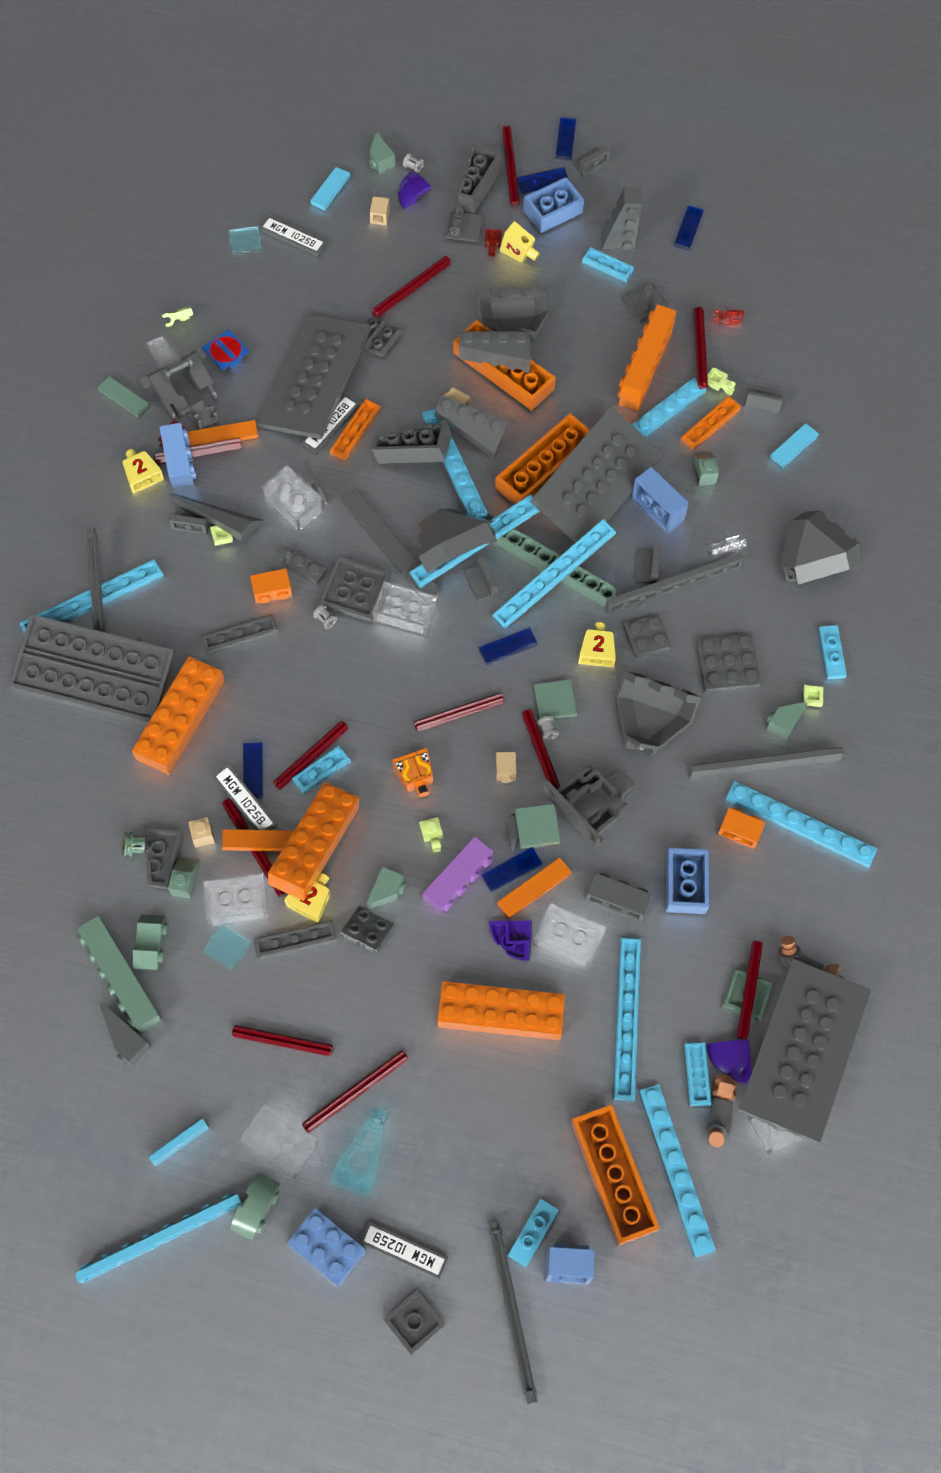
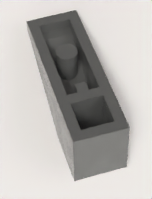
[100,1003,150,1065]

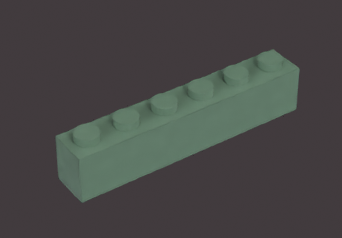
[77,916,161,1033]

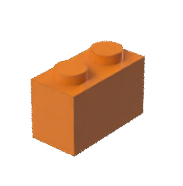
[250,568,292,603]
[718,808,766,849]

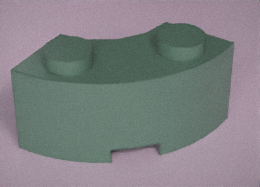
[133,914,169,970]
[229,1173,281,1240]

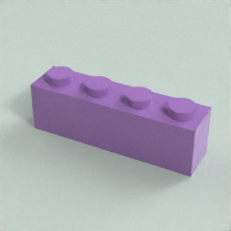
[423,837,493,914]

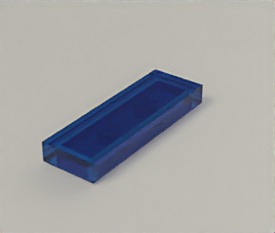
[555,117,576,160]
[517,167,569,194]
[674,205,704,251]
[479,628,537,665]
[243,742,263,799]
[481,847,543,893]

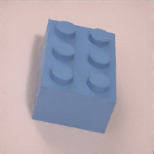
[523,177,584,233]
[159,423,197,489]
[632,467,689,533]
[666,848,709,914]
[287,1208,366,1288]
[545,1244,595,1284]

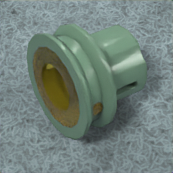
[122,831,145,857]

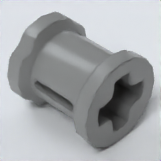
[403,153,424,174]
[313,605,337,629]
[537,716,560,741]

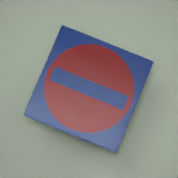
[201,329,250,371]

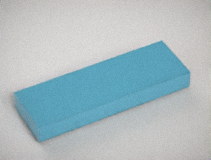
[310,167,350,211]
[582,247,635,283]
[770,423,819,468]
[292,745,351,794]
[149,1119,209,1166]

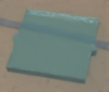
[229,226,262,254]
[203,924,251,970]

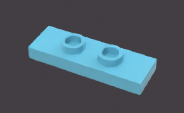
[818,625,847,679]
[684,1042,711,1107]
[508,1199,559,1268]

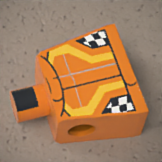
[392,748,433,797]

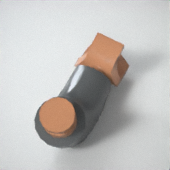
[778,936,845,979]
[705,1074,738,1147]

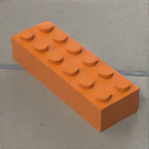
[617,304,677,411]
[453,319,556,411]
[495,413,590,505]
[132,656,225,775]
[268,782,360,901]
[438,981,565,1040]
[571,1105,660,1247]

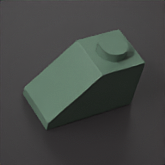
[369,133,395,174]
[693,452,719,486]
[766,702,807,741]
[168,857,200,899]
[367,867,407,909]

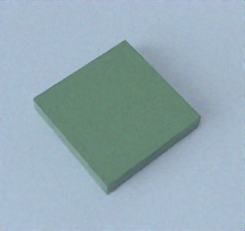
[533,679,577,719]
[515,804,561,849]
[722,968,774,1022]

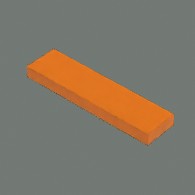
[681,396,741,451]
[330,399,381,461]
[187,420,258,447]
[222,829,294,851]
[497,858,572,919]

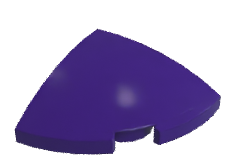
[398,171,431,209]
[489,920,532,961]
[706,1039,751,1084]

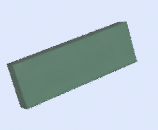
[97,376,149,418]

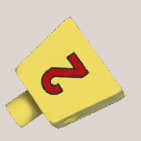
[499,221,540,262]
[122,449,164,494]
[578,622,616,667]
[284,872,331,924]

